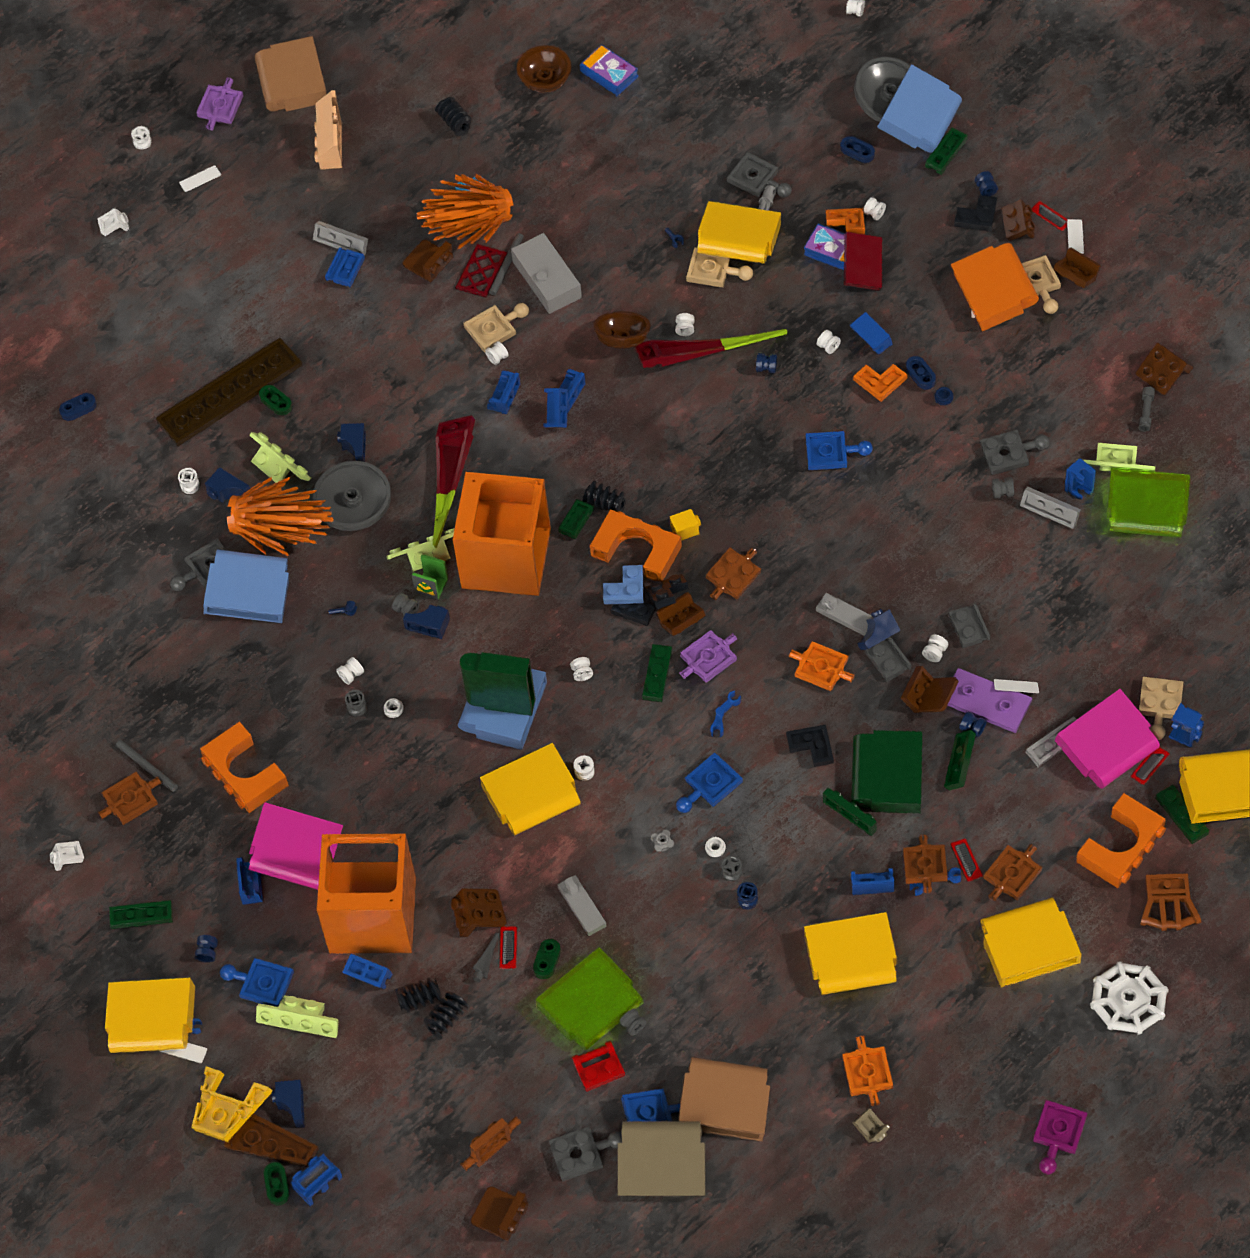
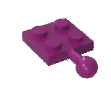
[1033,1100,1088,1175]

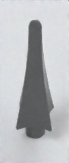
[473,932,499,982]

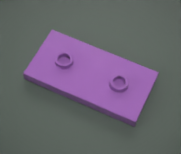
[947,668,1032,733]

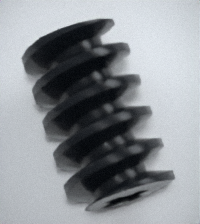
[435,97,472,136]
[582,480,626,512]
[395,977,442,1013]
[423,992,469,1039]

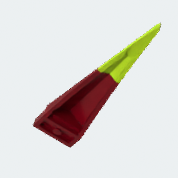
[634,329,787,368]
[433,415,475,548]

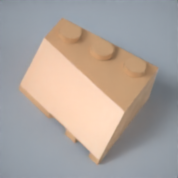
[315,90,342,169]

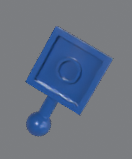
[806,431,873,470]
[676,753,743,813]
[220,958,294,1007]
[621,1089,680,1121]

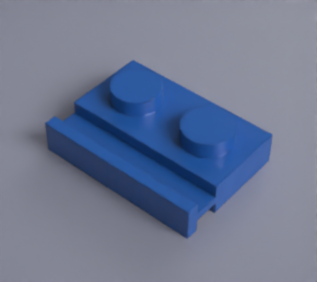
[325,247,365,287]

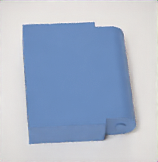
[877,64,962,153]
[203,549,289,623]
[458,669,547,750]

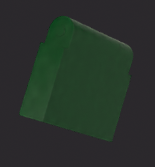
[460,652,536,716]
[851,730,923,814]

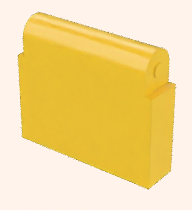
[698,201,781,264]
[480,743,581,836]
[1179,749,1250,824]
[981,897,1082,987]
[804,912,897,995]
[105,978,195,1053]

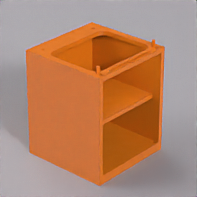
[453,472,551,596]
[317,834,416,954]

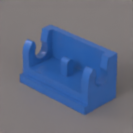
[850,312,893,354]
[559,369,586,413]
[487,371,520,414]
[543,388,568,428]
[1064,458,1096,499]
[236,857,263,905]
[851,868,894,895]
[342,954,393,989]

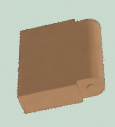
[255,36,327,111]
[678,1057,770,1141]

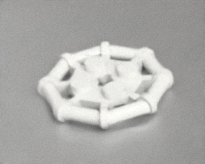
[1090,961,1169,1035]

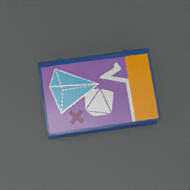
[580,45,639,96]
[804,223,845,270]

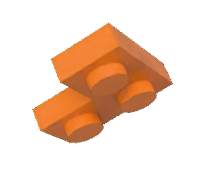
[826,208,865,234]
[853,364,907,402]

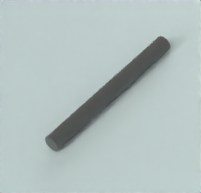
[489,233,524,295]
[116,740,178,792]

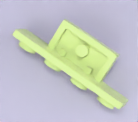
[250,432,311,483]
[1077,443,1155,475]
[386,528,455,572]
[256,995,338,1038]

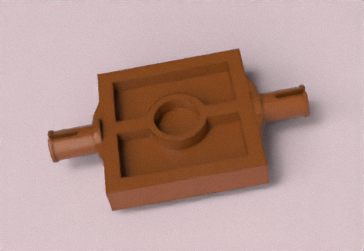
[706,548,761,600]
[98,772,161,825]
[903,834,948,893]
[984,844,1042,901]
[461,1116,521,1171]

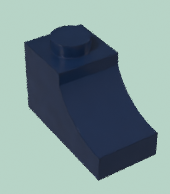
[337,423,366,462]
[205,467,250,503]
[403,605,450,639]
[857,608,901,650]
[272,1080,305,1128]

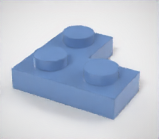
[603,565,643,604]

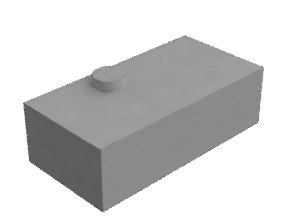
[511,233,582,314]

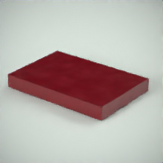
[844,232,882,291]

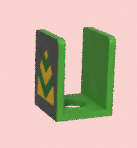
[412,554,448,600]

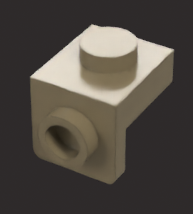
[852,1108,890,1142]

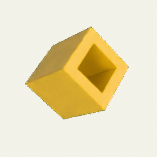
[669,509,701,541]

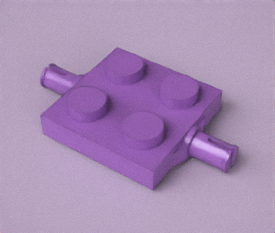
[196,78,243,130]
[679,630,737,683]

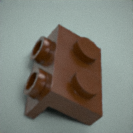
[1001,199,1035,241]
[1053,248,1101,288]
[656,592,706,636]

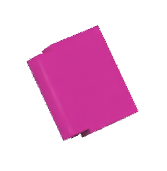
[1054,689,1160,789]
[248,802,343,890]

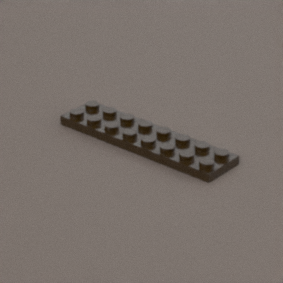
[156,338,303,446]

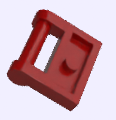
[571,1041,625,1092]

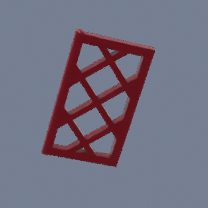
[455,244,507,298]

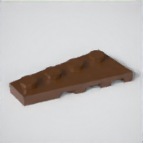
[223,1113,319,1167]

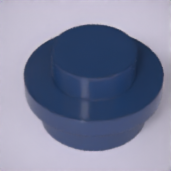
[934,387,954,406]

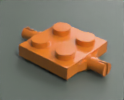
[789,641,854,691]
[842,1036,893,1106]

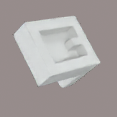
[98,208,129,236]
[50,841,84,871]

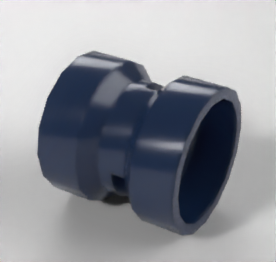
[974,171,998,196]
[756,353,777,373]
[959,711,987,738]
[737,882,758,910]
[194,935,218,963]

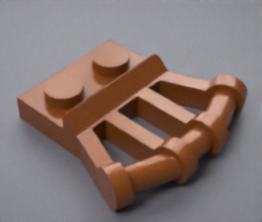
[1140,873,1201,931]

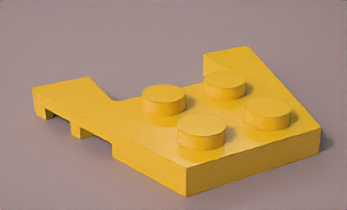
[191,1066,272,1142]

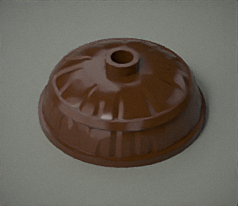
[517,45,571,93]
[593,311,650,349]

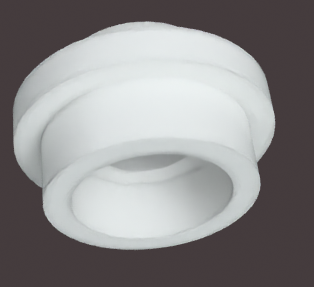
[383,698,404,718]
[705,837,726,857]

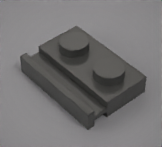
[949,604,990,648]
[865,637,911,682]

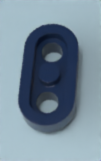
[840,136,875,163]
[906,356,936,390]
[59,393,97,421]

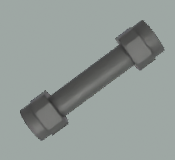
[1139,387,1155,432]

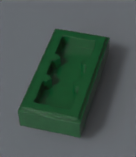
[558,499,594,540]

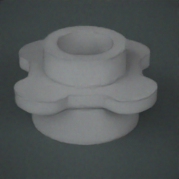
[651,830,674,852]

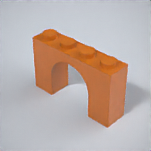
[590,509,682,581]
[200,721,289,813]
[1076,793,1166,888]

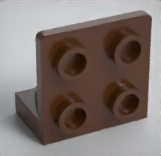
[1135,342,1193,395]

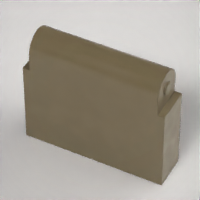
[618,1121,706,1196]

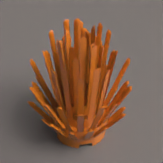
[417,174,513,249]
[227,477,334,556]

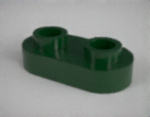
[259,385,292,416]
[533,939,561,979]
[264,1162,289,1206]

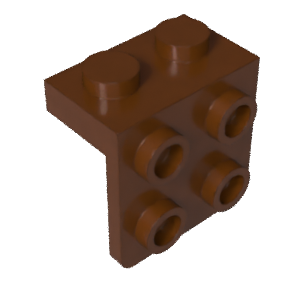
[403,240,454,282]
[901,666,959,713]
[451,888,507,937]
[471,1186,529,1241]

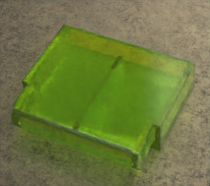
[1107,468,1190,538]
[536,947,644,1051]

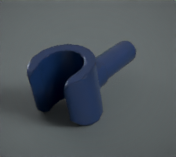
[665,228,684,248]
[328,601,357,616]

